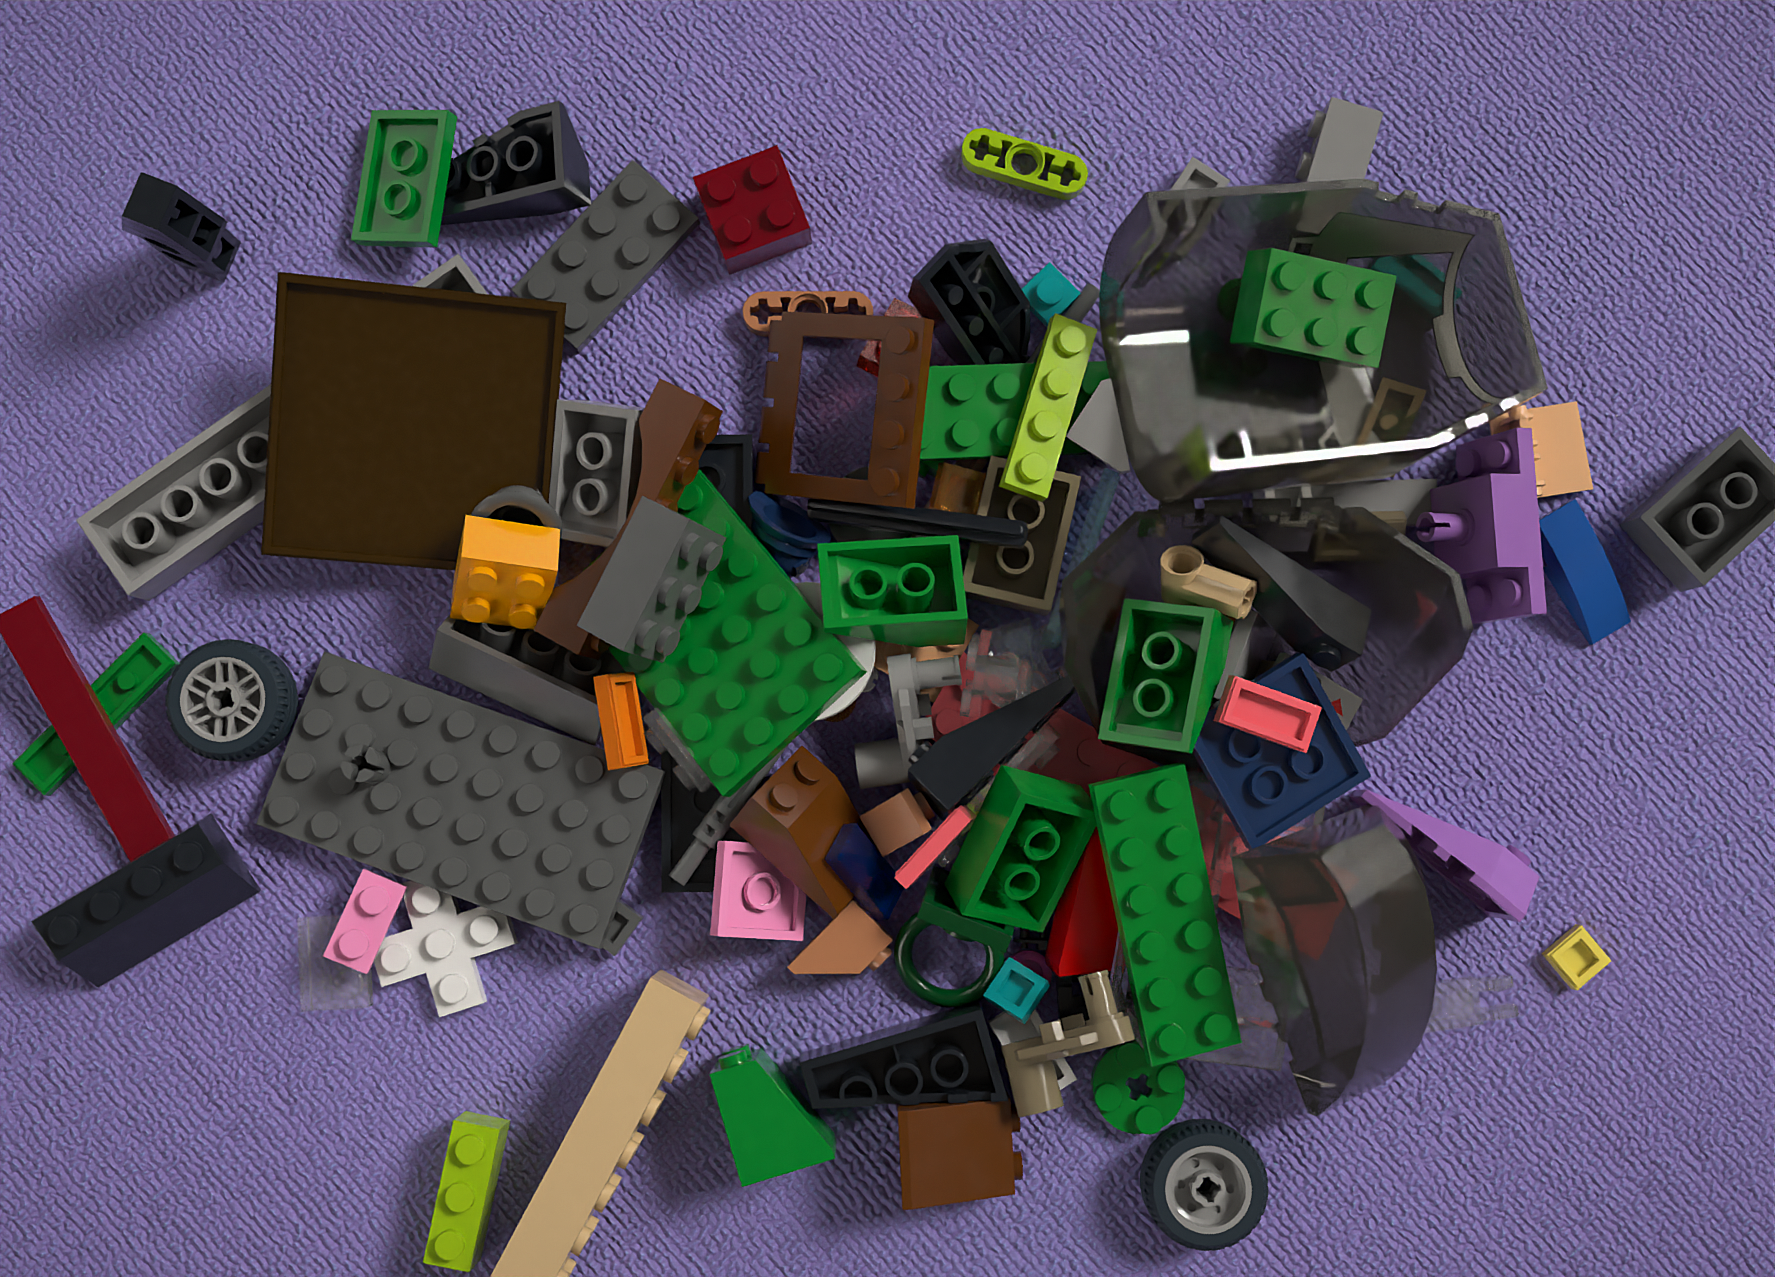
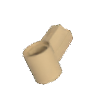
[1160,545,1257,620]

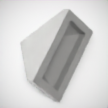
[1066,378,1130,474]

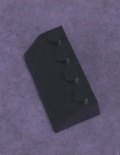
[31,813,261,987]

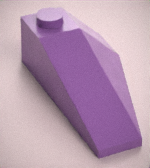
[1349,789,1539,922]

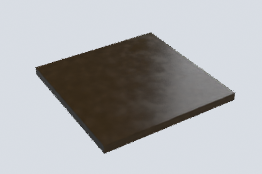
[261,272,566,570]

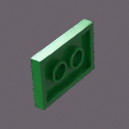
[351,110,458,248]

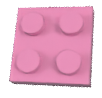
[710,841,806,941]

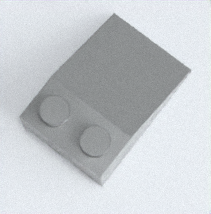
[549,399,644,547]

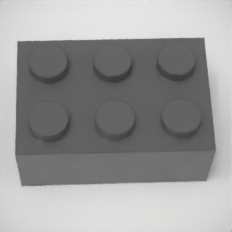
[1619,426,1775,592]
[577,496,726,663]

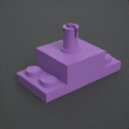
[1416,428,1547,624]

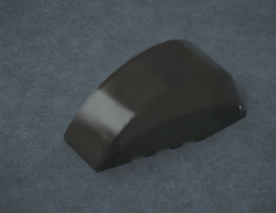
[1231,804,1437,1116]

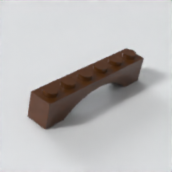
[534,378,723,660]

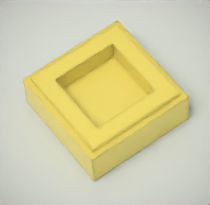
[1541,924,1611,991]

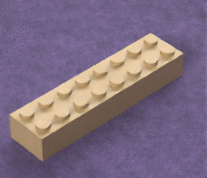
[490,969,711,1277]

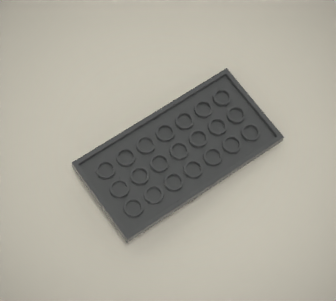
[256,651,667,949]

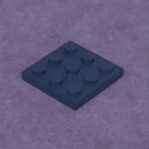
[1192,652,1371,851]

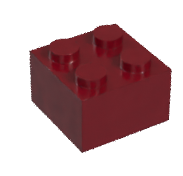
[693,145,812,275]

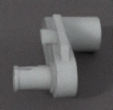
[854,653,962,789]

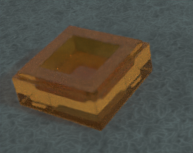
[929,463,986,515]

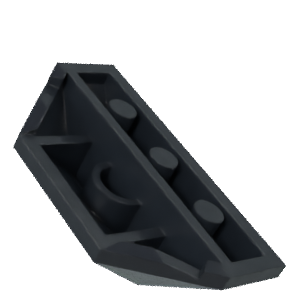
[908,239,1030,365]

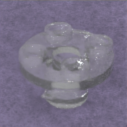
[960,629,1033,722]

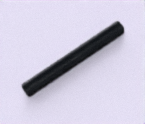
[807,498,1028,549]

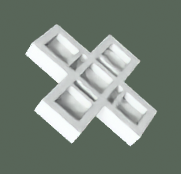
[374,881,518,1017]

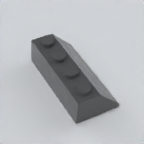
[429,614,626,746]

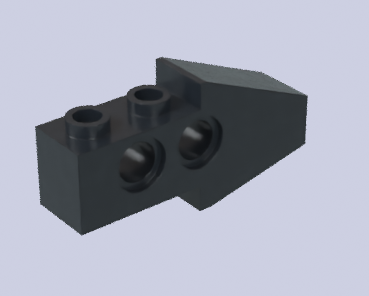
[122,172,241,283]

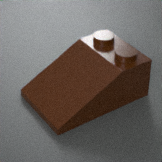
[730,745,885,919]

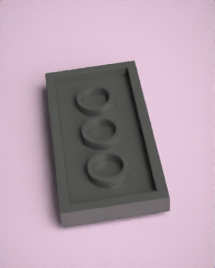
[511,160,700,352]

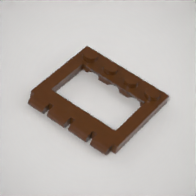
[754,311,934,509]

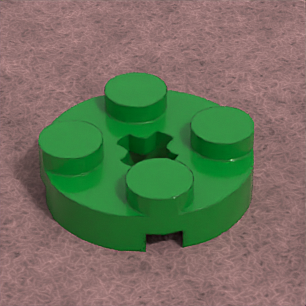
[1091,1040,1185,1135]

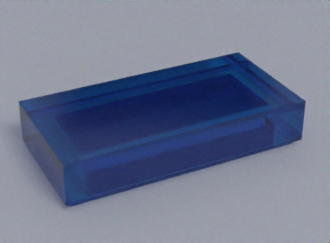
[825,823,904,921]

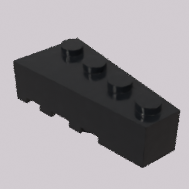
[799,1001,1008,1109]

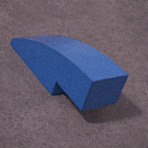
[1539,499,1631,645]

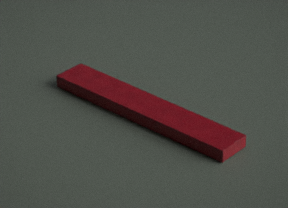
[0,596,175,861]

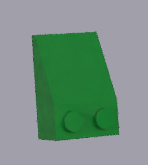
[817,535,968,647]
[1098,599,1233,754]

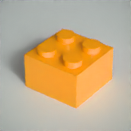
[450,515,560,630]

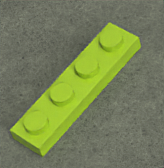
[999,313,1098,502]

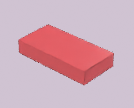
[1213,675,1322,753]
[894,805,977,889]

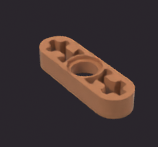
[743,291,873,337]

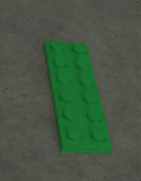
[920,360,1160,461]
[1088,762,1242,1067]

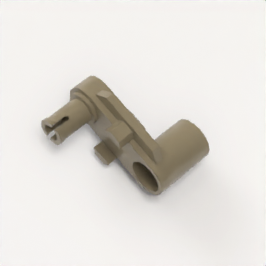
[1001,970,1135,1117]

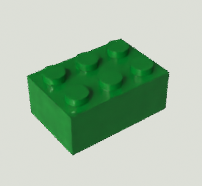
[1230,248,1397,368]
[944,765,1097,933]

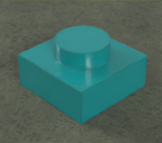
[1022,262,1081,327]
[983,957,1050,1025]

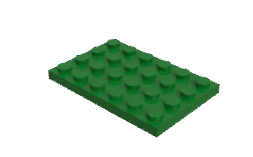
[583,469,867,797]

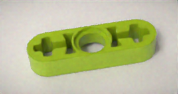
[961,128,1088,200]

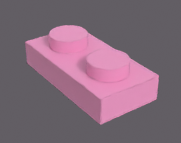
[323,869,408,974]

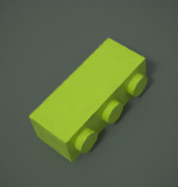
[423,1111,511,1272]

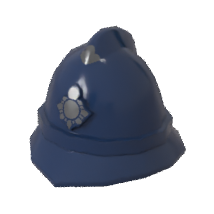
[747,491,832,579]

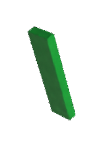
[12,632,180,796]

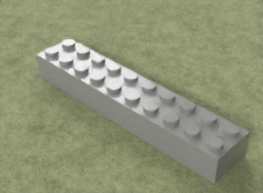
[76,254,488,601]

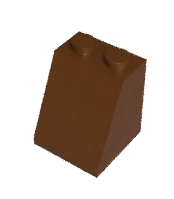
[897,1091,1023,1210]

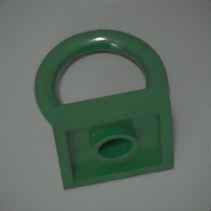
[894,866,1014,1008]

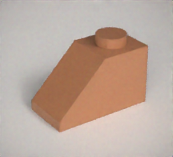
[787,898,893,974]

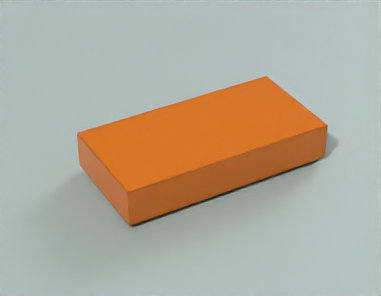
[593,672,649,770]

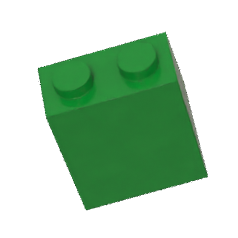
[709,1044,837,1187]

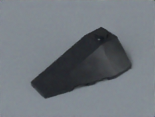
[441,101,591,225]
[1191,515,1372,672]
[908,671,1083,822]

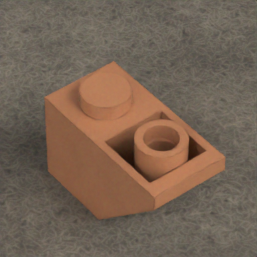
[859,788,935,857]

